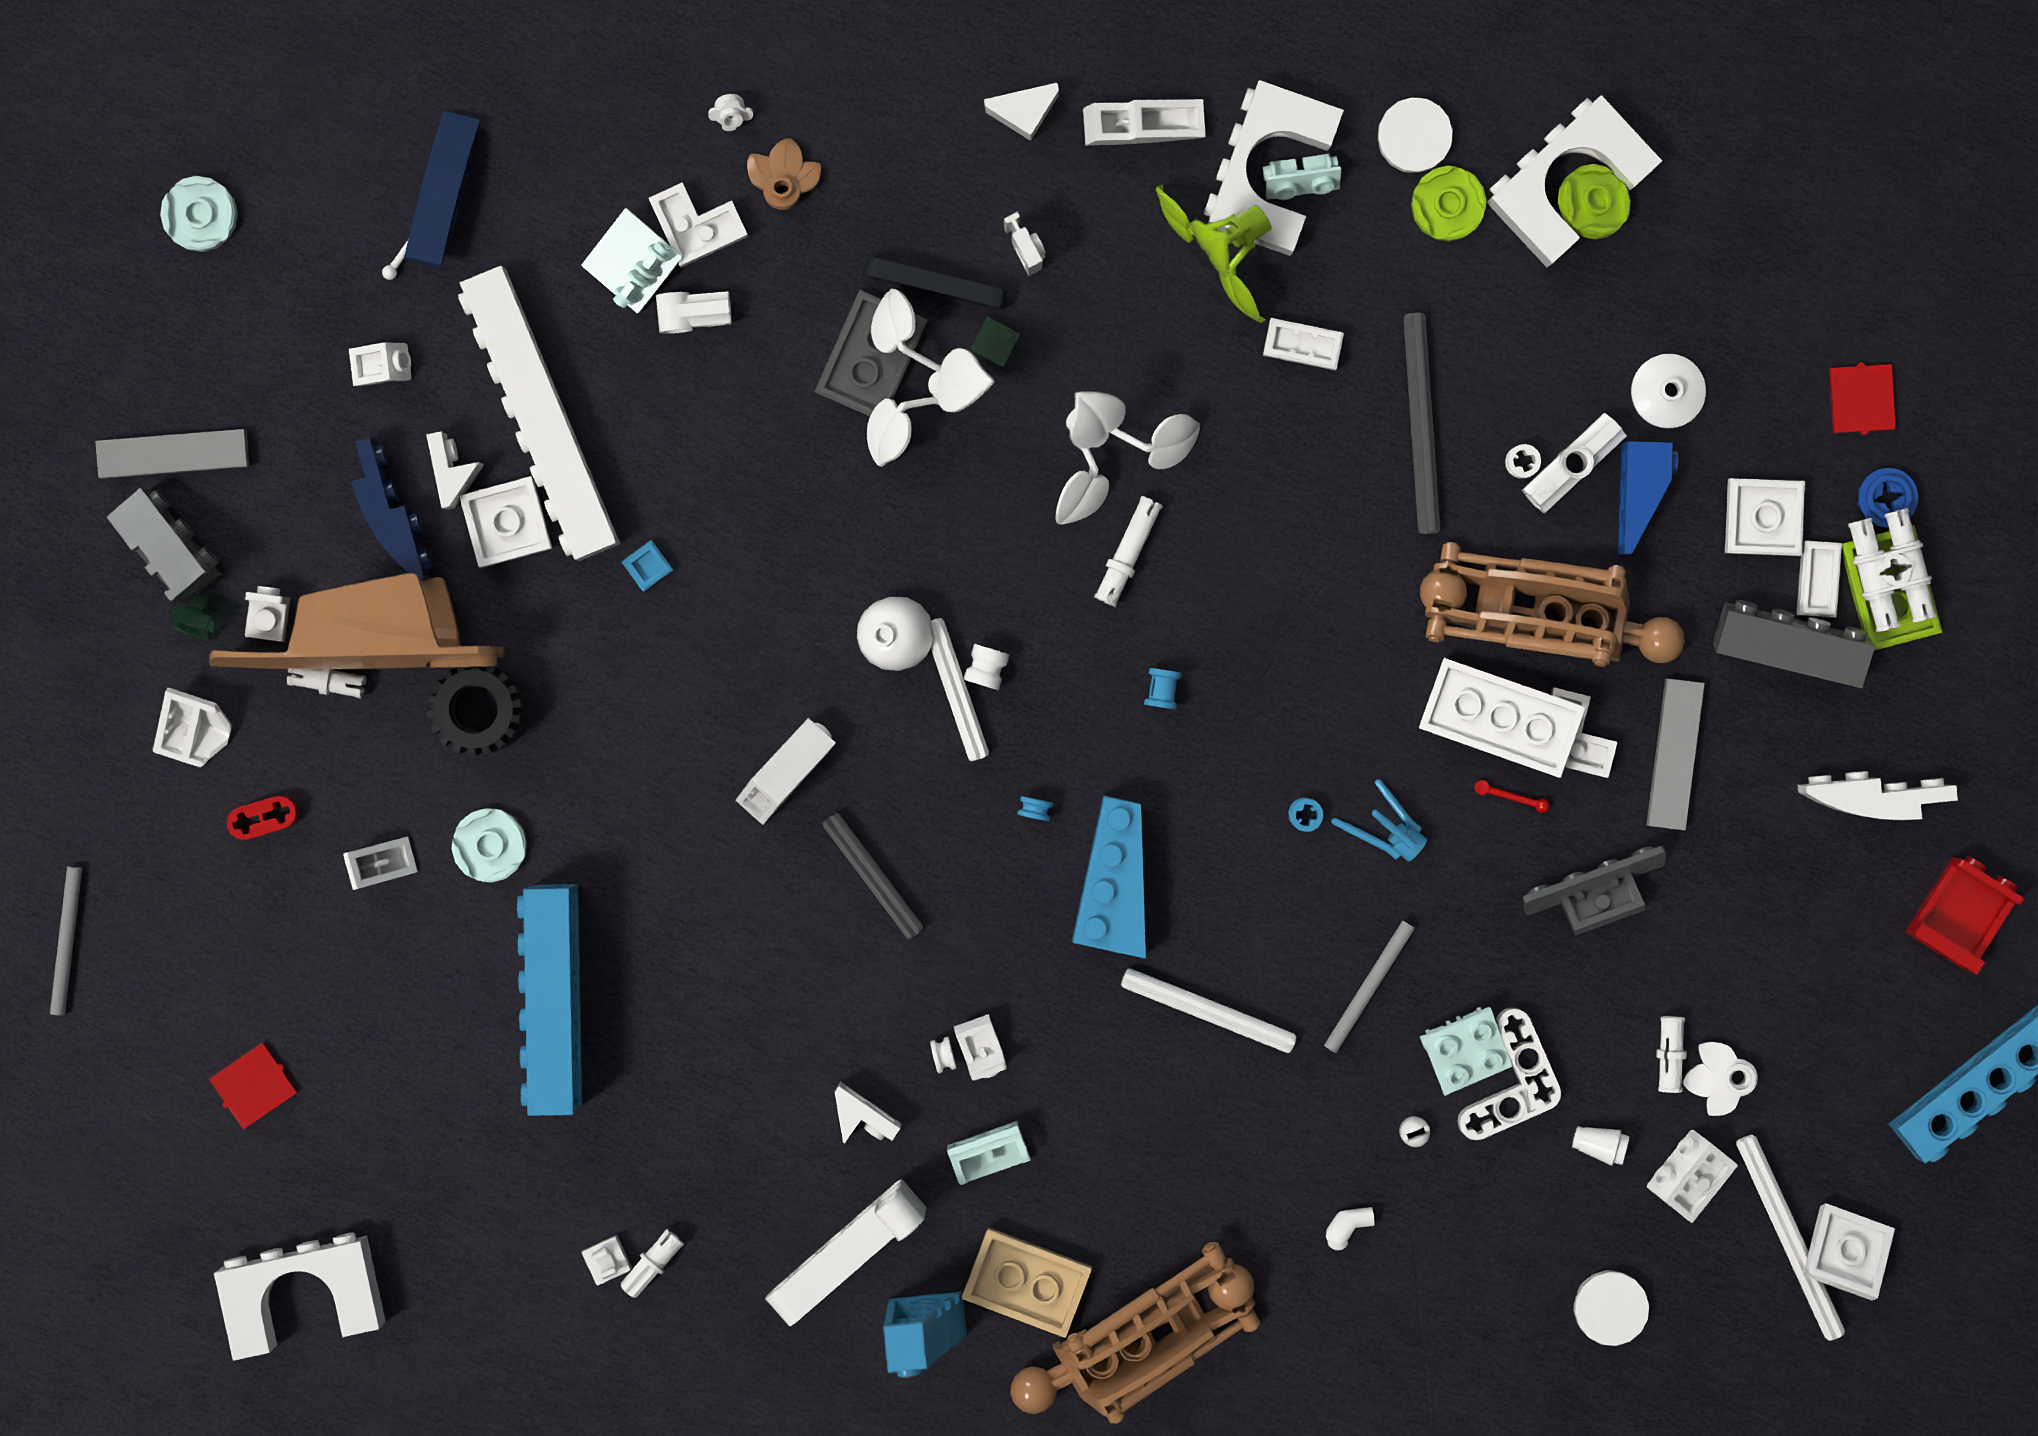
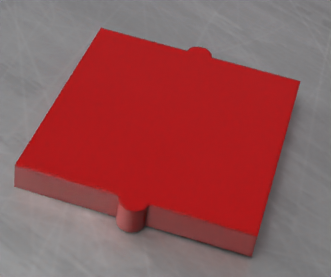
[1829,362,1896,435]
[209,1042,298,1130]

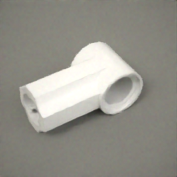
[656,291,732,334]

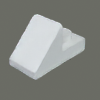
[426,432,483,510]
[835,1082,901,1143]

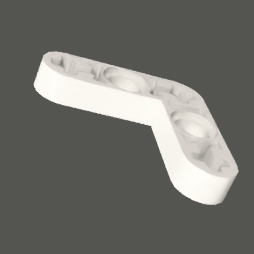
[1457,1007,1561,1140]

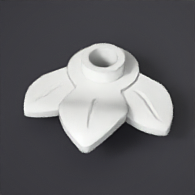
[1682,1042,1758,1116]

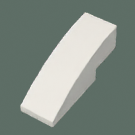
[1083,99,1206,145]

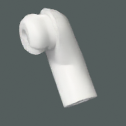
[1326,1207,1374,1250]

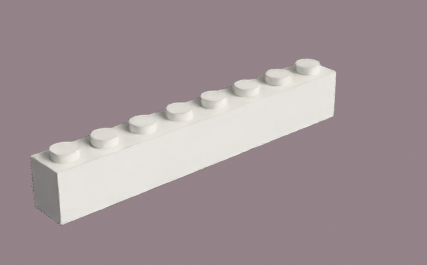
[458,266,620,561]

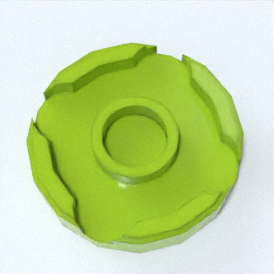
[1558,164,1631,239]
[1411,166,1487,242]

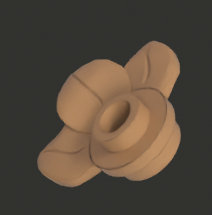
[747,138,821,210]

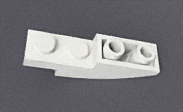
[1798,771,1958,820]

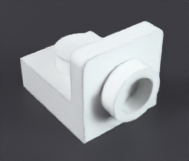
[349,342,411,386]
[245,586,290,642]

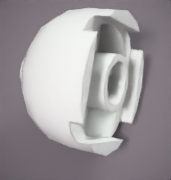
[857,597,933,671]

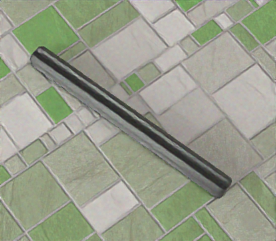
[1403,312,1440,534]

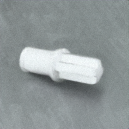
[621,1229,684,1298]

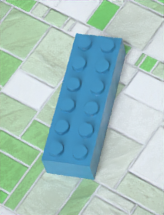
[517,884,582,1116]

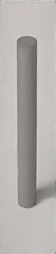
[50,866,82,1015]
[1324,920,1415,1053]

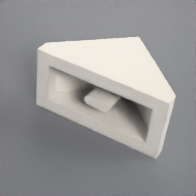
[984,83,1059,141]
[343,836,417,890]

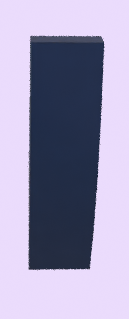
[404,111,481,268]

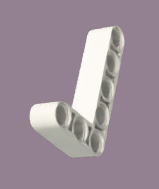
[765,1179,926,1326]

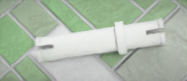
[1094,496,1163,607]

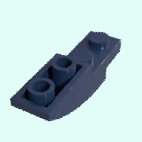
[351,437,433,580]

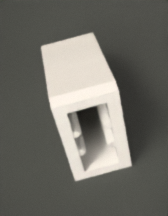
[736,718,836,825]

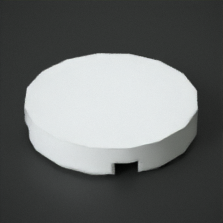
[1378,97,1453,173]
[1573,1270,1649,1346]

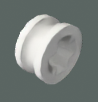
[1505,444,1541,479]
[930,1037,956,1073]

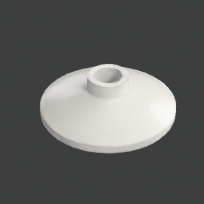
[1631,354,1706,428]

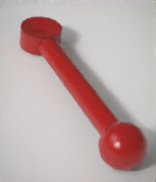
[1474,780,1550,813]

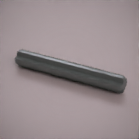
[823,813,923,939]

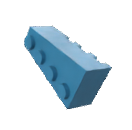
[1072,795,1146,959]
[884,1291,967,1377]

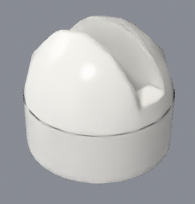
[1400,1116,1430,1147]

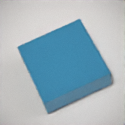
[622,540,674,592]

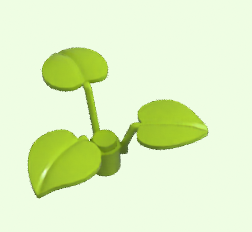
[1156,185,1272,323]

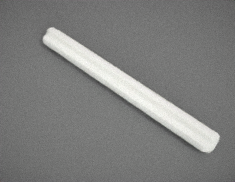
[1736,1135,1845,1341]

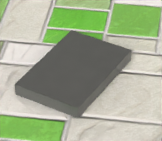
[815,290,928,417]

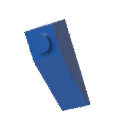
[1618,441,1678,555]

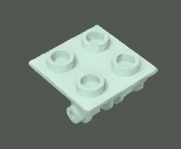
[581,208,683,314]
[1420,1007,1513,1096]

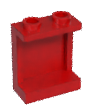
[1905,856,2024,975]

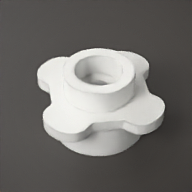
[708,94,753,131]

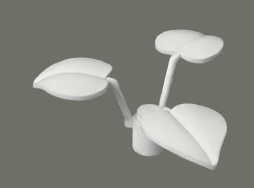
[867,289,994,467]
[1055,392,1200,524]

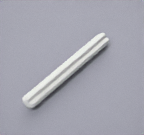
[1121,968,1296,1053]

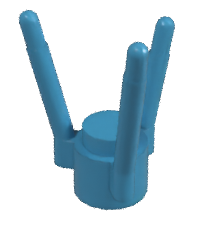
[1331,779,1427,862]

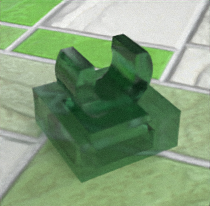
[170,594,215,642]

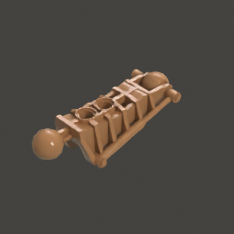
[1420,542,1685,667]
[1010,1242,1261,1424]

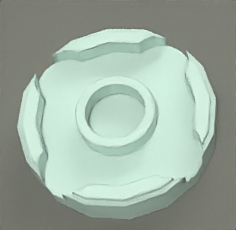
[160,176,238,252]
[451,808,527,883]

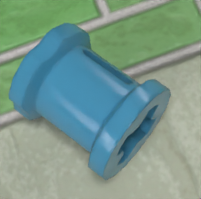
[1144,668,1182,709]

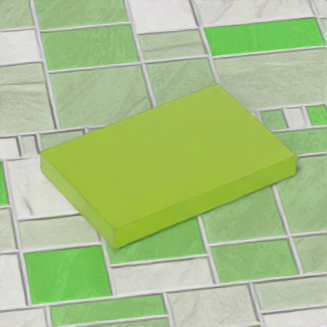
[1841,525,1942,650]

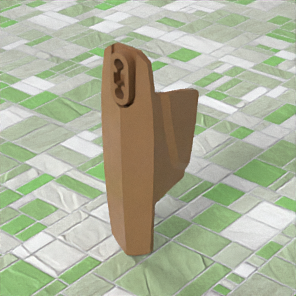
[209,573,504,669]

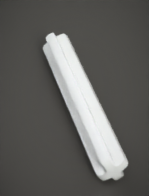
[930,618,989,761]

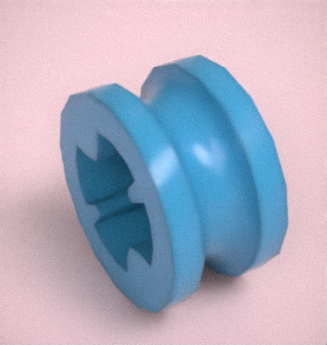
[1017,796,1053,821]
[1288,797,1323,832]

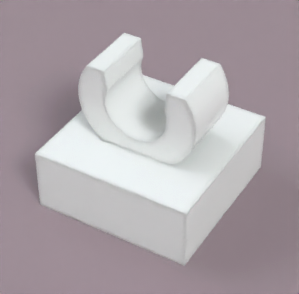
[582,1234,632,1286]

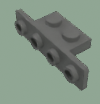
[1523,846,1666,936]

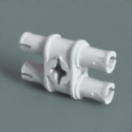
[1848,508,1937,632]

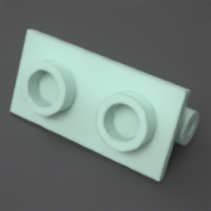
[1263,153,1341,200]

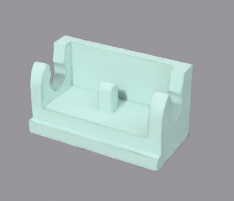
[947,1121,1031,1185]

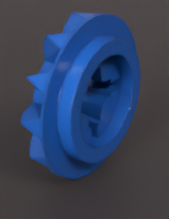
[1857,468,1918,527]

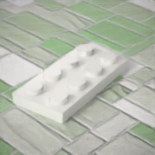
[1419,658,1586,778]

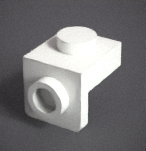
[954,1014,1007,1080]

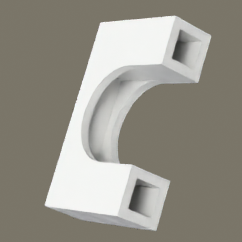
[1203,80,1344,256]
[1487,95,1662,267]
[214,1232,386,1360]

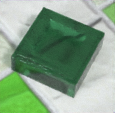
[970,317,1020,368]

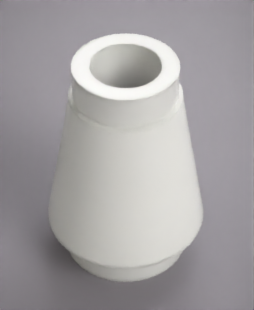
[1572,1126,1629,1166]

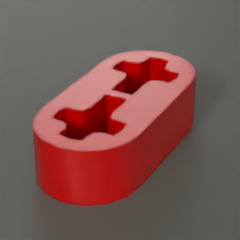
[227,795,300,840]

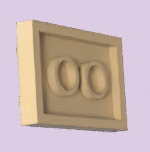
[962,1227,1092,1338]

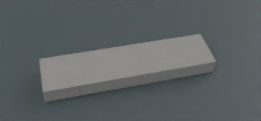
[95,429,250,479]
[1646,679,1705,830]

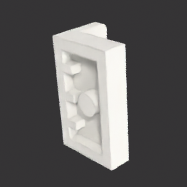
[1647,1130,1738,1223]

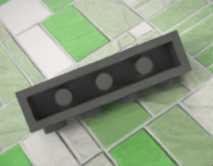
[1712,600,1875,688]

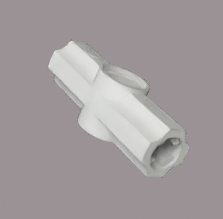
[1522,413,1626,513]

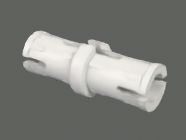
[287,669,366,699]
[1656,1016,1687,1093]

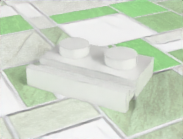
[1004,212,1046,276]

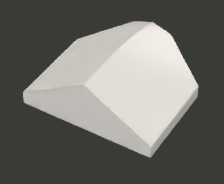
[153,688,232,768]

